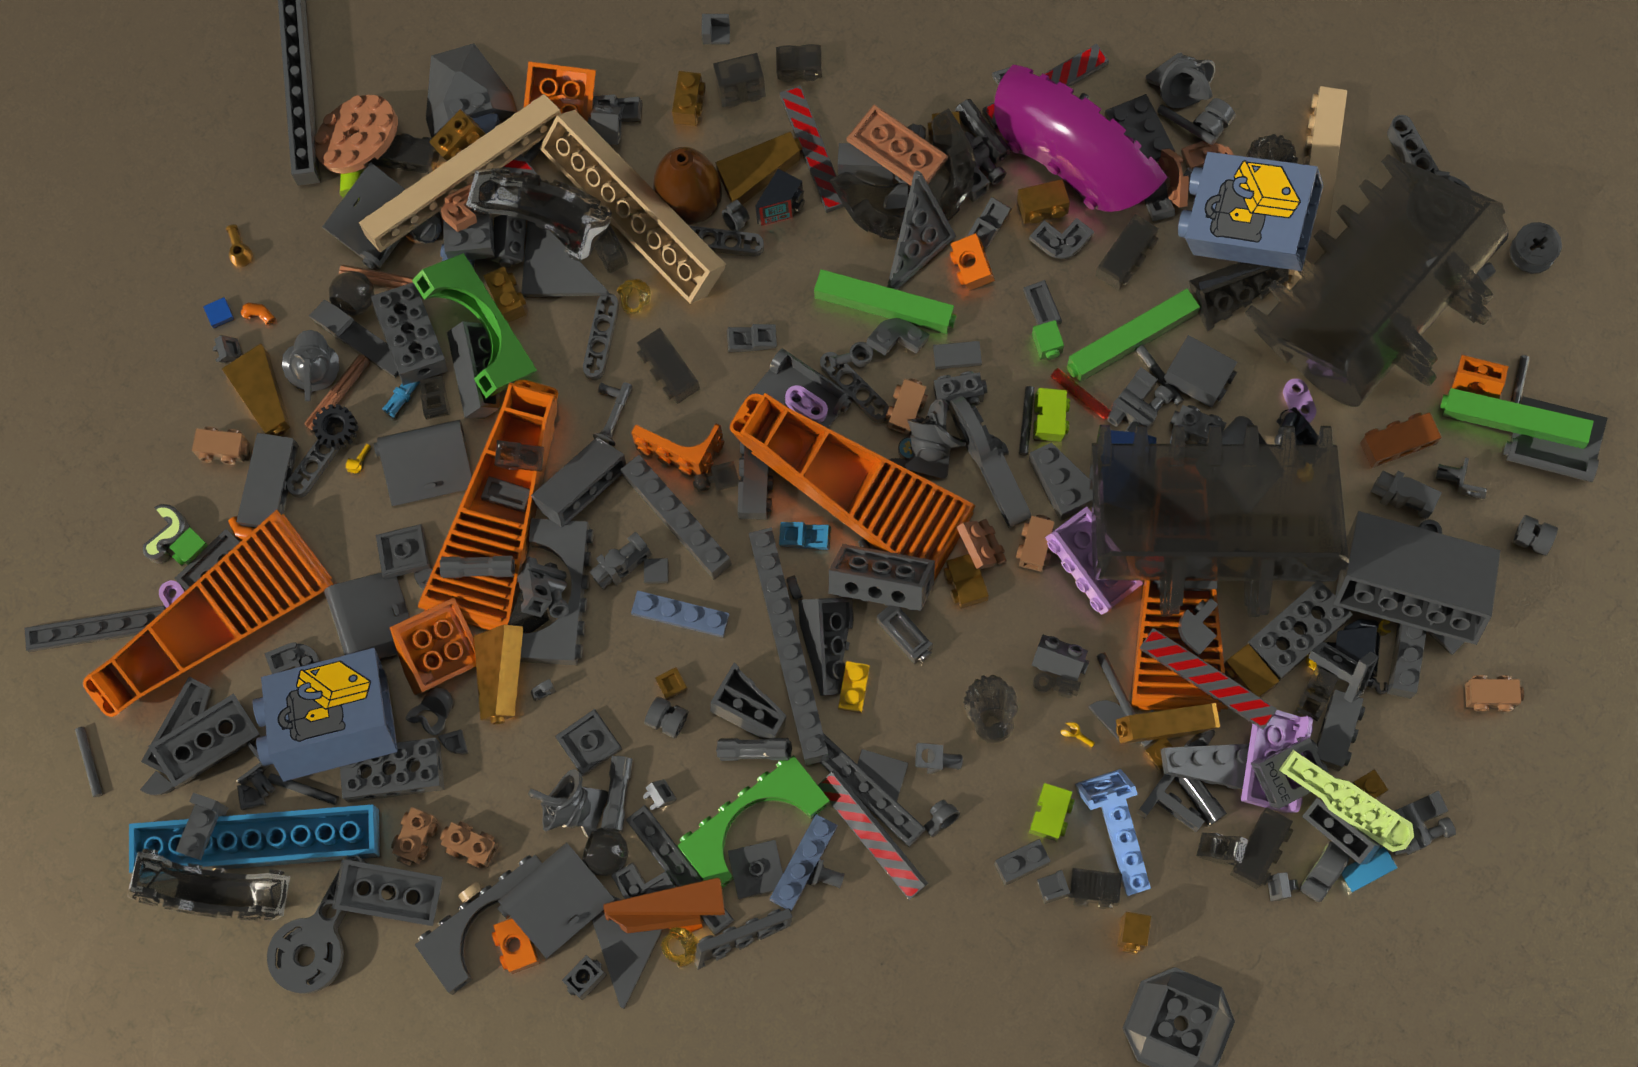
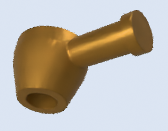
[226,224,253,267]

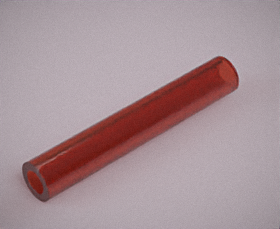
[1050,368,1111,420]

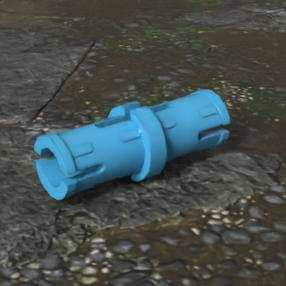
[382,381,421,417]

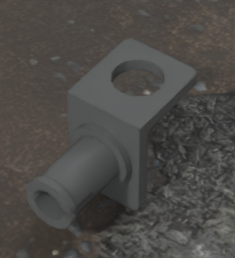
[1436,457,1487,499]
[237,741,275,798]
[915,743,963,774]
[807,859,845,888]

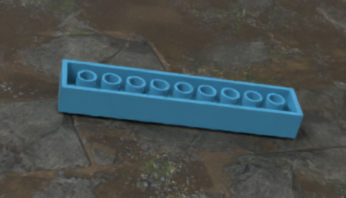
[129,804,380,876]

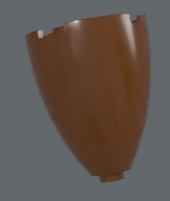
[653,147,722,225]

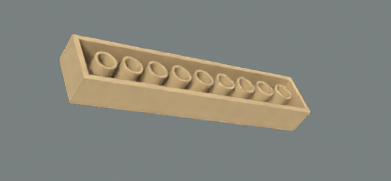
[539,110,727,303]

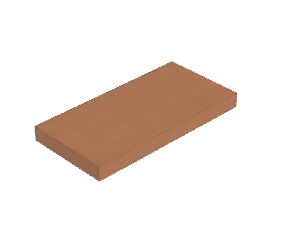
[847,105,949,185]

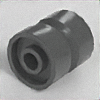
[1193,98,1236,139]
[1513,515,1558,556]
[644,696,689,739]

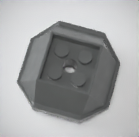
[1122,967,1235,1067]

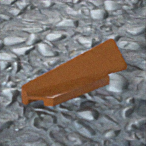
[603,878,725,933]

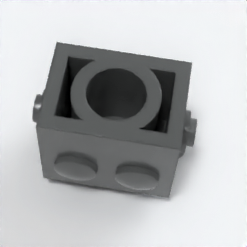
[588,105,622,145]
[562,955,607,1000]

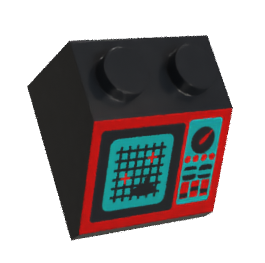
[755,169,805,226]

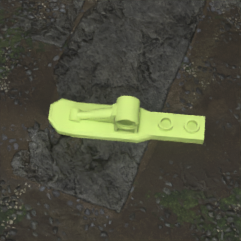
[1279,750,1414,852]

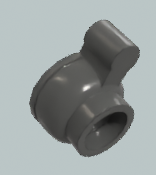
[722,200,750,231]
[924,800,960,837]

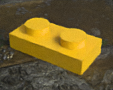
[838,661,870,713]

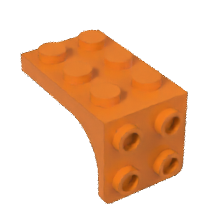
[631,423,725,478]

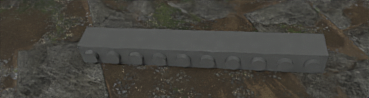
[278,0,320,186]
[749,527,829,766]

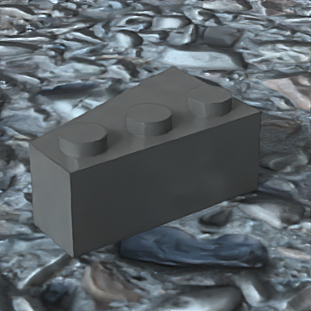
[1029,442,1103,521]
[710,662,786,740]

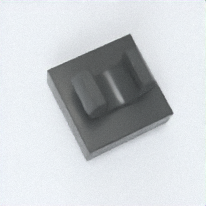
[213,335,242,363]
[643,779,677,810]
[1267,872,1299,901]

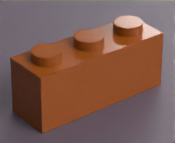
[1360,412,1442,469]

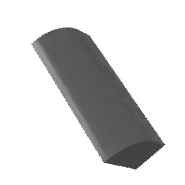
[236,433,299,529]
[531,437,627,528]

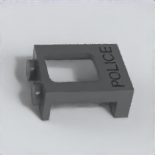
[1251,737,1329,809]

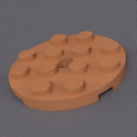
[315,95,398,174]

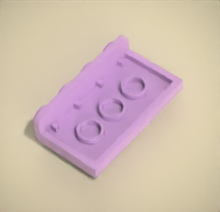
[1045,507,1143,615]
[1241,710,1313,813]

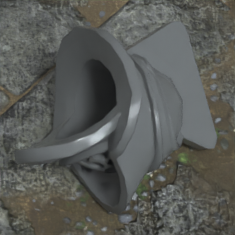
[1146,53,1216,108]
[282,330,339,402]
[903,398,967,478]
[528,769,608,838]

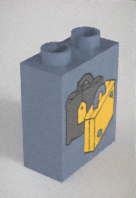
[1178,152,1324,271]
[252,648,398,782]

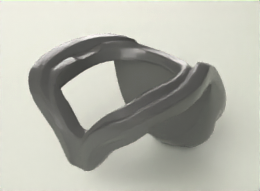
[406,688,453,735]

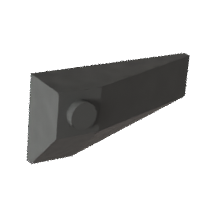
[798,597,854,695]

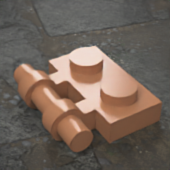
[957,519,1007,569]

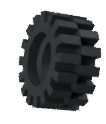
[312,404,358,450]

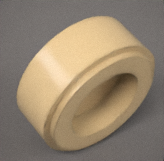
[458,882,483,903]

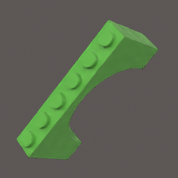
[412,253,537,398]
[677,755,830,889]

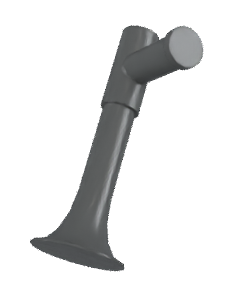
[593,382,633,446]

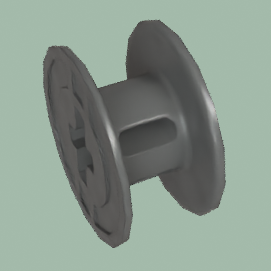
[1510,222,1562,274]

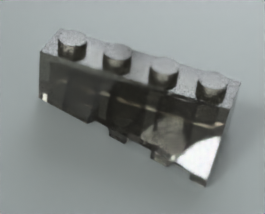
[1189,262,1289,331]

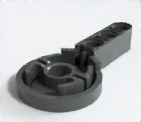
[1387,115,1477,242]
[949,396,1031,528]
[267,856,367,994]

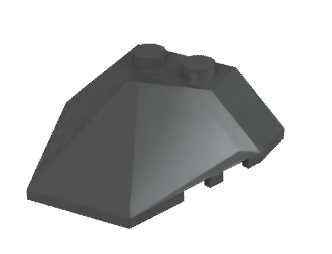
[426,43,518,139]

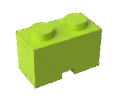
[1033,388,1070,442]
[1029,783,1075,842]

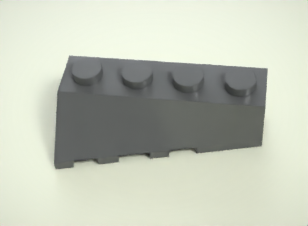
[447,321,500,419]
[738,442,773,520]

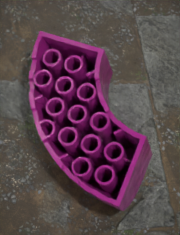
[994,64,1168,212]

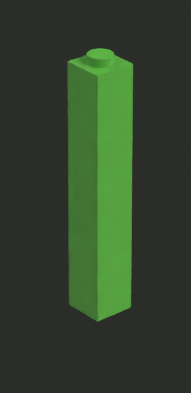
[814,269,957,334]
[1067,288,1200,382]
[1440,388,1594,449]

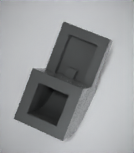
[1178,598,1218,655]

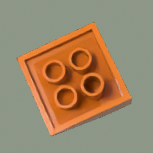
[524,61,596,122]
[390,598,476,695]

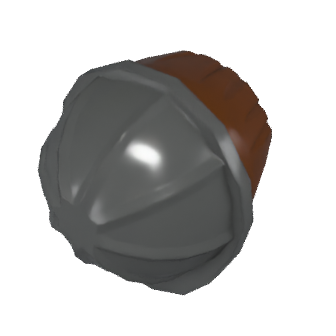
[406,212,442,244]

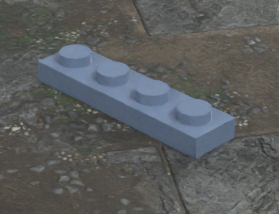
[631,590,730,638]
[770,814,837,912]

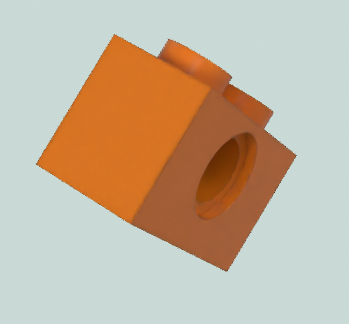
[950,233,995,291]
[1452,355,1509,399]
[492,918,540,974]

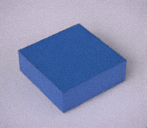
[203,297,234,329]

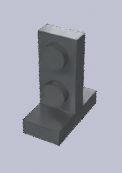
[1308,641,1379,703]
[1137,774,1205,832]
[176,793,228,860]

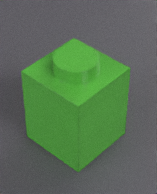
[1032,320,1064,360]
[169,527,208,566]

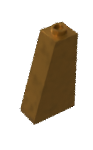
[715,131,802,205]
[222,343,290,436]
[474,625,523,725]
[1116,703,1220,744]

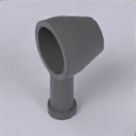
[829,342,873,368]

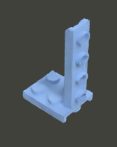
[1075,769,1151,896]

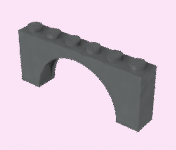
[520,518,594,666]
[415,855,542,995]

